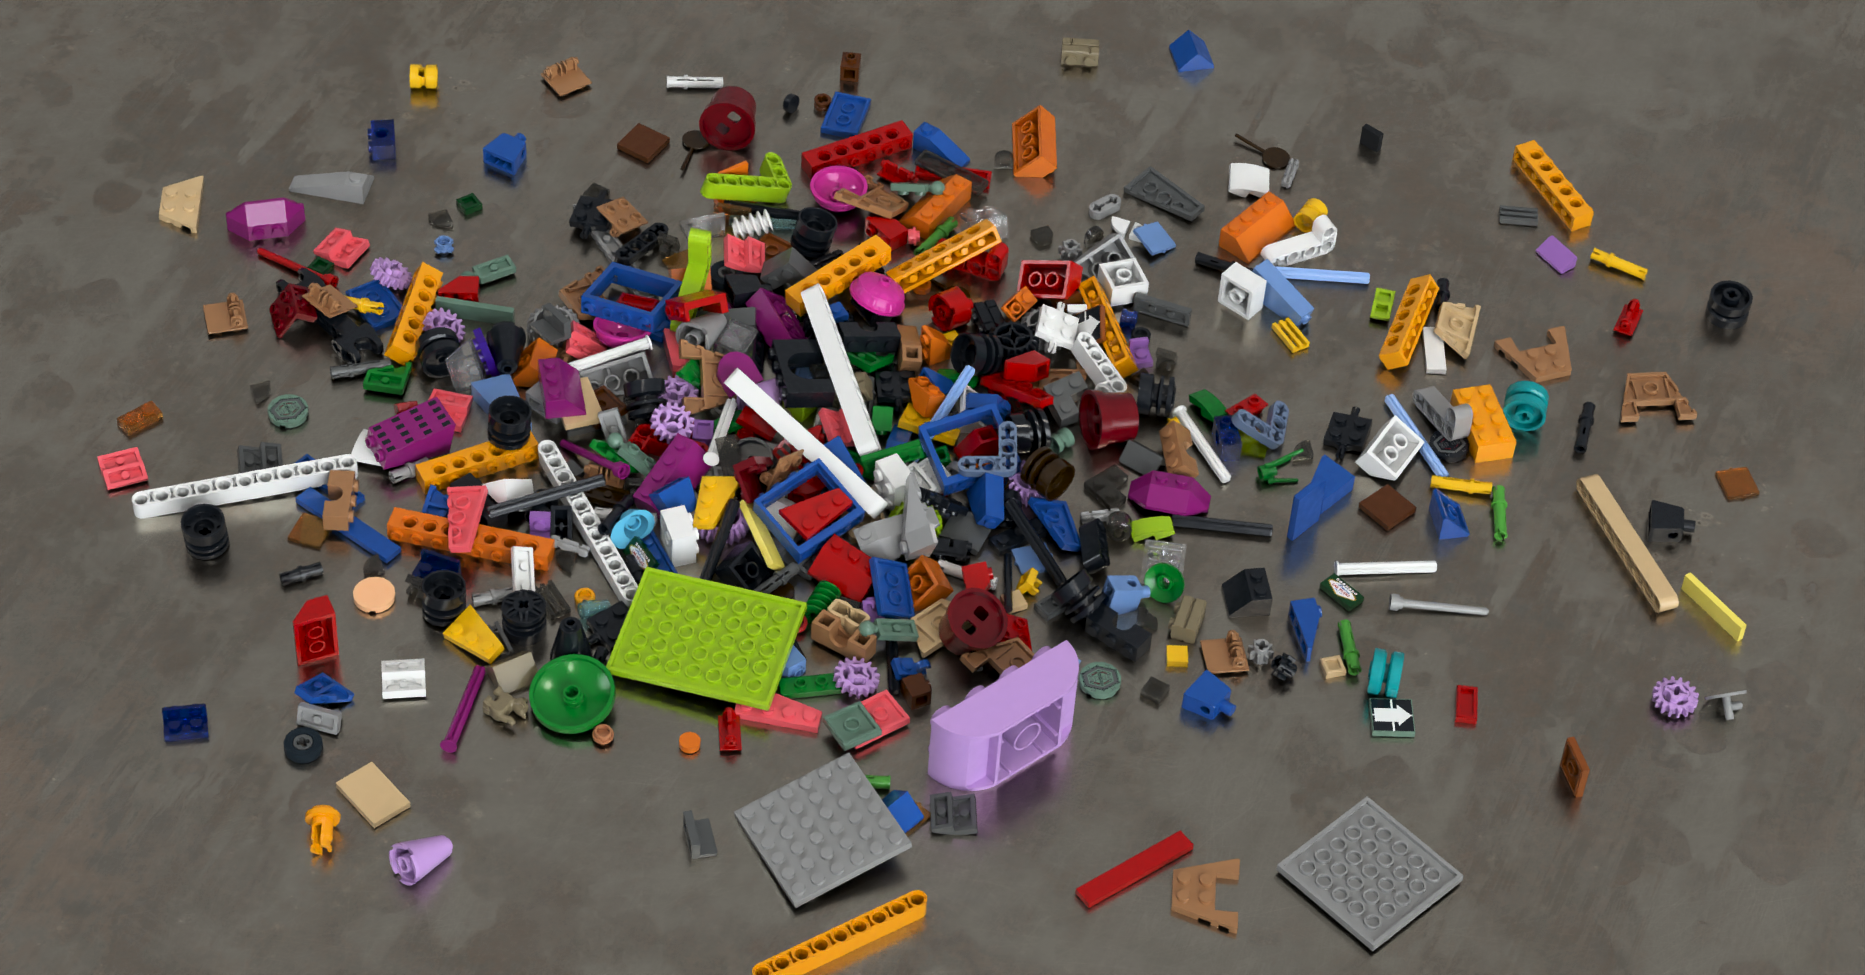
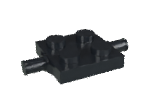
[569,189,613,239]
[875,363,915,412]
[1323,406,1372,459]
[919,486,969,517]
[586,601,629,653]

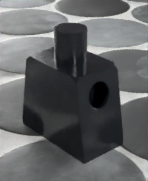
[723,274,772,309]
[1648,500,1696,542]

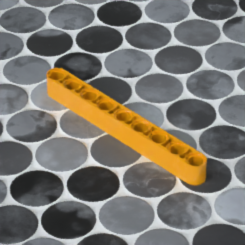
[752,890,927,975]

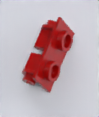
[877,159,919,183]
[1613,299,1643,336]
[1225,394,1268,427]
[718,707,742,751]

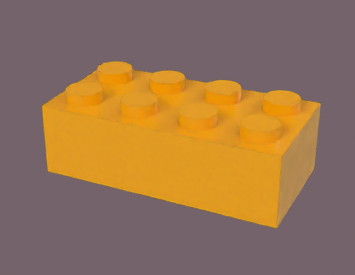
[1450,384,1516,463]

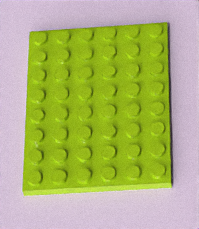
[606,567,807,711]

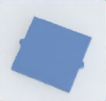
[1133,221,1177,255]
[1011,542,1053,575]

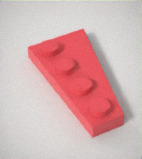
[447,485,488,553]
[734,693,822,733]

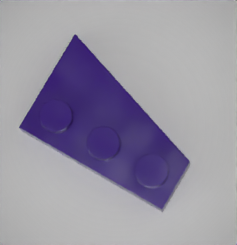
[472,328,500,377]

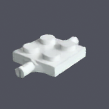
[1035,302,1079,354]

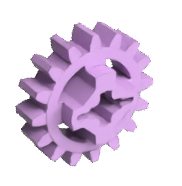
[370,257,412,290]
[422,308,465,343]
[658,375,699,408]
[650,402,695,444]
[833,656,880,699]
[1652,676,1699,718]

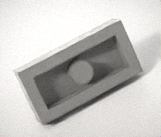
[598,407,628,444]
[296,702,342,735]

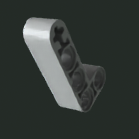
[1412,386,1473,441]

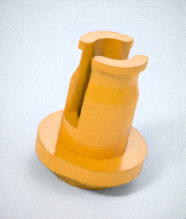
[305,805,341,855]

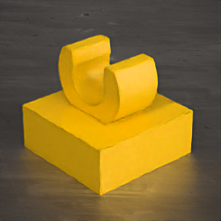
[1015,567,1042,596]

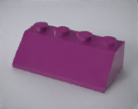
[745,288,808,348]
[633,433,712,519]

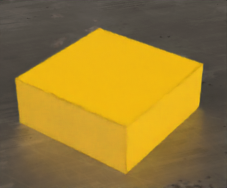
[1166,645,1188,667]

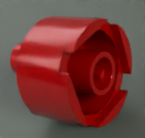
[928,286,974,331]

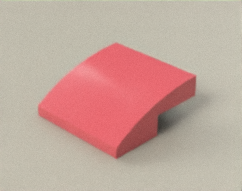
[313,228,370,269]
[724,234,765,273]
[566,320,607,367]
[428,388,473,433]
[818,408,855,447]
[97,447,148,490]

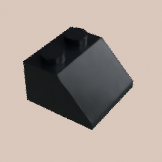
[714,541,775,590]
[1221,568,1273,618]

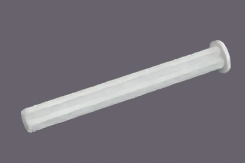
[568,335,653,371]
[703,398,737,466]
[1172,405,1231,483]
[1334,561,1437,576]

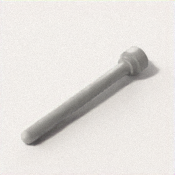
[1389,594,1489,615]

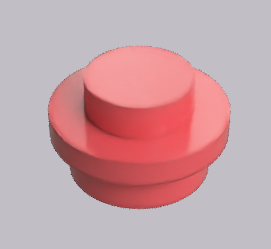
[908,227,920,246]

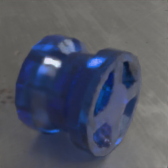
[1119,308,1139,330]

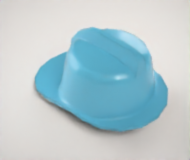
[610,509,655,549]

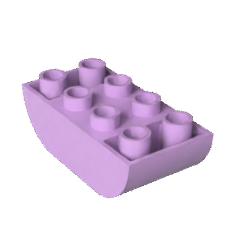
[928,640,1079,791]

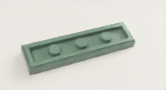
[435,296,515,324]

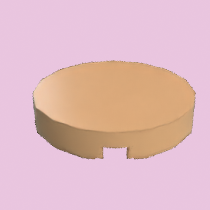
[353,577,395,613]

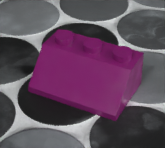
[538,358,586,419]

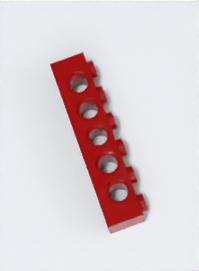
[801,120,913,180]

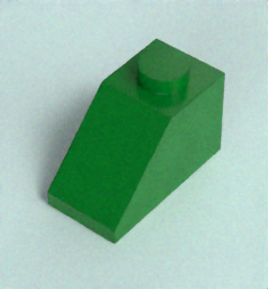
[872,405,894,435]

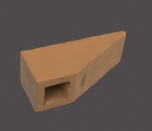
[897,325,922,376]

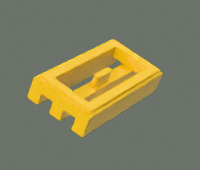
[1271,317,1310,353]

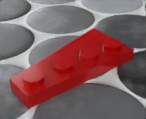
[980,371,1054,409]

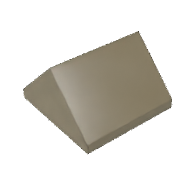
[484,651,538,695]

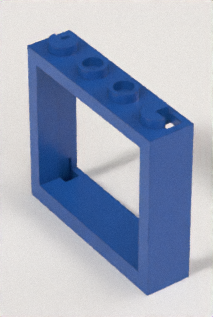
[581,262,682,333]
[918,402,1021,496]
[753,458,865,564]

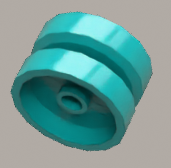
[1503,381,1549,431]
[1367,647,1405,698]

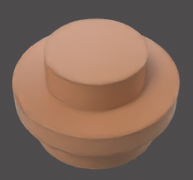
[592,724,614,744]

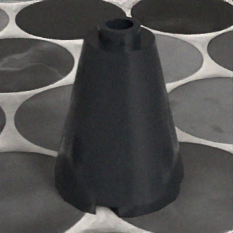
[486,321,526,374]
[550,617,593,660]

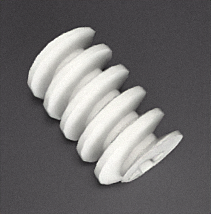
[732,209,774,240]

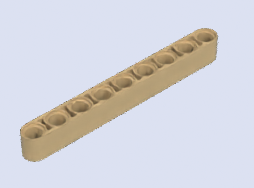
[1576,474,1679,613]

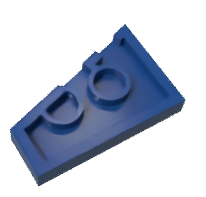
[1027,497,1081,552]

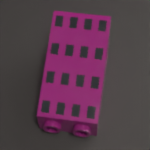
[365,397,456,470]

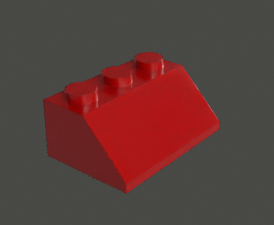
[1017,260,1083,300]
[807,534,874,607]
[293,595,339,666]

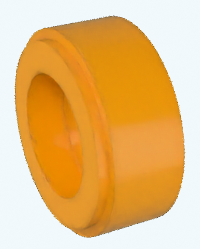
[574,588,595,608]

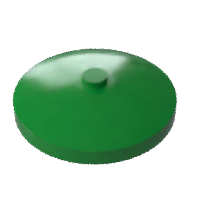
[529,654,616,734]

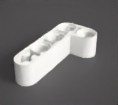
[1260,215,1337,267]
[1071,332,1127,392]

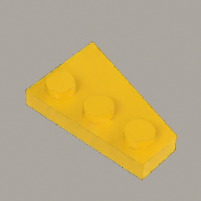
[897,402,961,446]
[693,476,740,530]
[443,605,505,664]

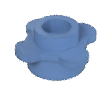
[434,235,454,253]

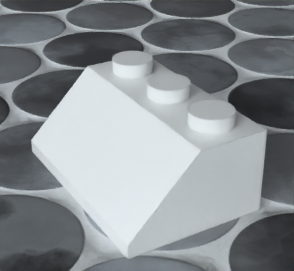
[1355,415,1424,481]

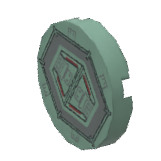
[268,394,309,428]
[1079,662,1121,699]

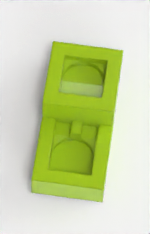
[1370,288,1396,321]
[1128,516,1175,543]

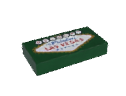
[623,536,660,571]
[1319,573,1364,612]

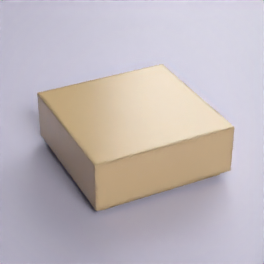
[1000,589,1028,614]
[1319,655,1347,679]

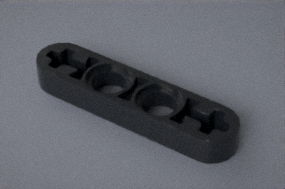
[614,223,669,266]

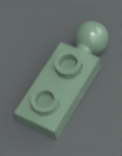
[891,181,945,196]
[460,254,516,284]
[607,432,656,477]
[859,618,919,642]

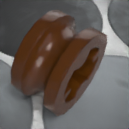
[814,93,831,112]

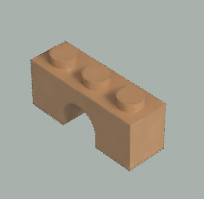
[1159,420,1199,478]
[322,470,359,531]
[811,609,877,663]

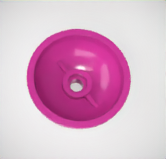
[810,166,868,212]
[849,272,905,317]
[593,317,651,348]

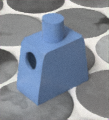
[1101,575,1150,615]

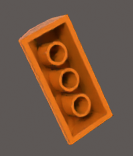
[1012,105,1057,178]
[899,174,972,240]
[1218,191,1296,264]

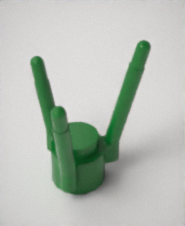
[1257,448,1304,485]

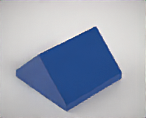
[1169,30,1214,72]
[1429,488,1470,540]
[882,790,924,834]

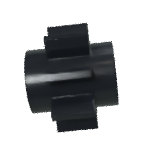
[1271,653,1297,681]

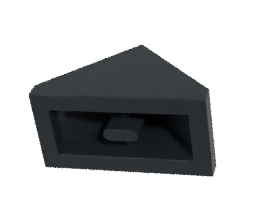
[551,505,573,540]

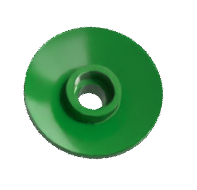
[1144,563,1185,603]

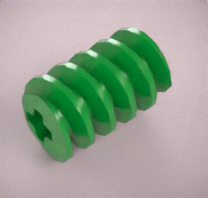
[805,580,841,624]

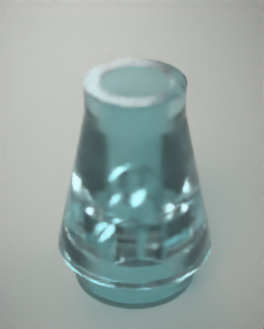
[578,599,610,620]

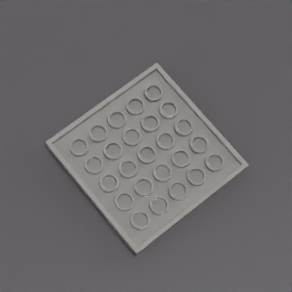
[734,752,912,908]
[1276,796,1464,951]

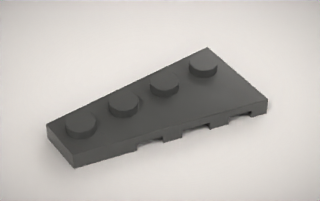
[1124,166,1205,221]

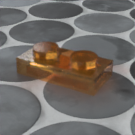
[116,401,163,436]

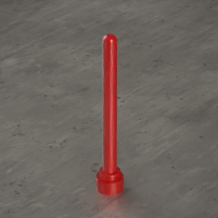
[257,248,339,288]

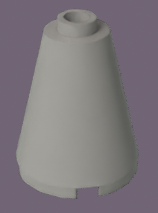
[675,312,727,351]

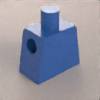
[483,133,527,175]
[649,476,697,513]
[1182,669,1236,720]

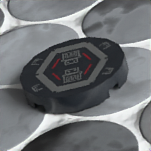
[1429,430,1469,463]

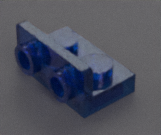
[412,548,461,582]
[162,704,209,742]

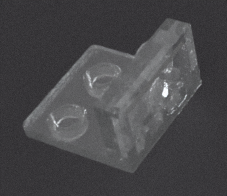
[960,206,1009,239]
[1140,539,1187,586]

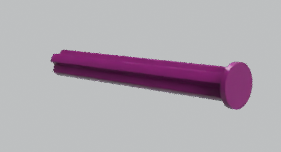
[440,665,486,753]

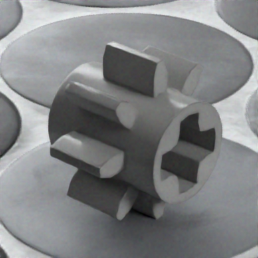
[1058,239,1083,261]
[1247,639,1274,665]

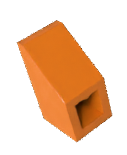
[1001,286,1038,322]
[920,325,951,366]
[908,376,946,418]

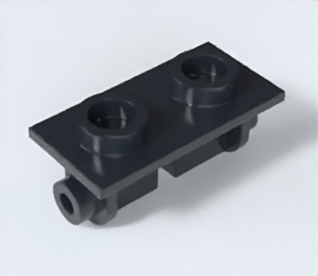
[931,537,972,562]

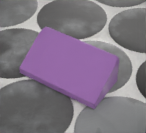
[1535,235,1577,274]

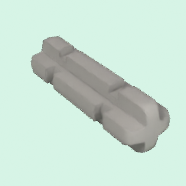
[1281,158,1299,188]
[1080,508,1120,524]
[550,535,590,558]

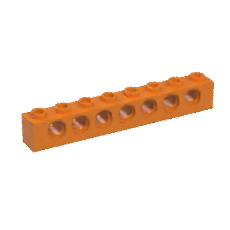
[387,507,555,571]

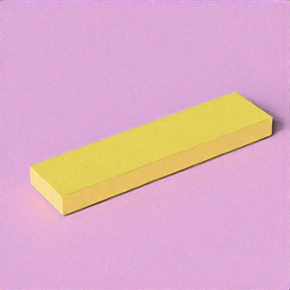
[740,500,785,571]
[1681,572,1747,641]

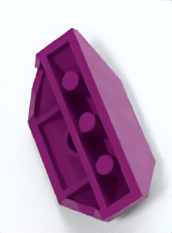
[226,197,305,241]
[1128,470,1211,516]

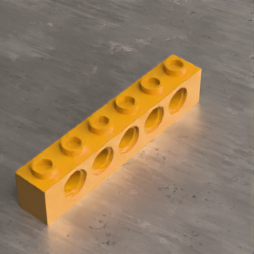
[1513,140,1594,232]
[885,218,1002,294]
[785,235,891,317]
[384,262,443,366]
[1379,274,1439,370]
[1079,276,1139,379]
[415,430,539,495]

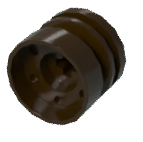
[1020,446,1075,501]

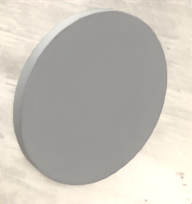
[1704,690,1747,720]

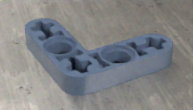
[1232,401,1289,450]
[958,421,1017,477]

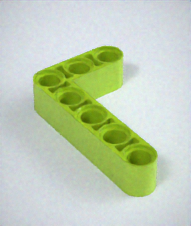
[700,152,792,203]
[670,228,712,332]

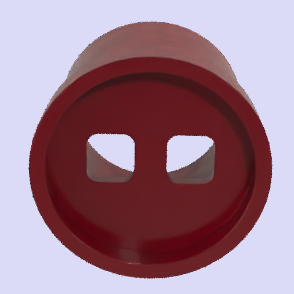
[699,86,756,151]
[1079,390,1139,450]
[939,588,1008,656]

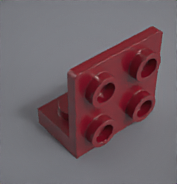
[269,283,318,338]
[733,456,773,504]

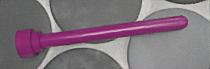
[560,439,630,479]

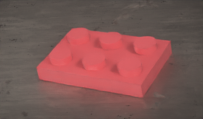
[854,689,910,749]

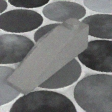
[289,171,374,204]
[1073,233,1135,282]
[579,350,653,395]
[900,472,938,560]
[853,506,940,561]

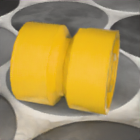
[410,64,438,89]
[1294,198,1328,233]

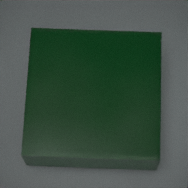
[456,193,483,216]
[307,256,334,275]

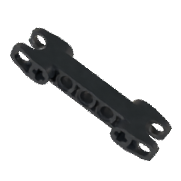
[276,268,384,363]

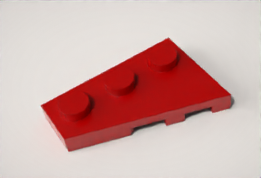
[779,488,853,541]

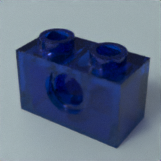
[368,119,396,160]
[1212,415,1242,462]

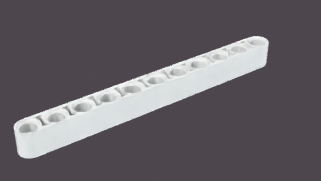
[801,283,882,456]
[724,368,888,519]
[538,440,638,608]
[132,454,358,519]

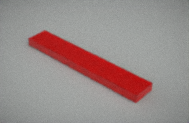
[1075,830,1194,908]

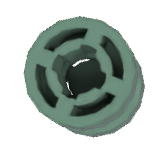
[1050,427,1075,454]

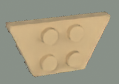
[159,176,204,233]
[1434,302,1481,359]
[910,598,973,658]

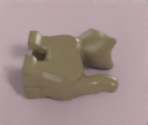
[483,686,528,726]

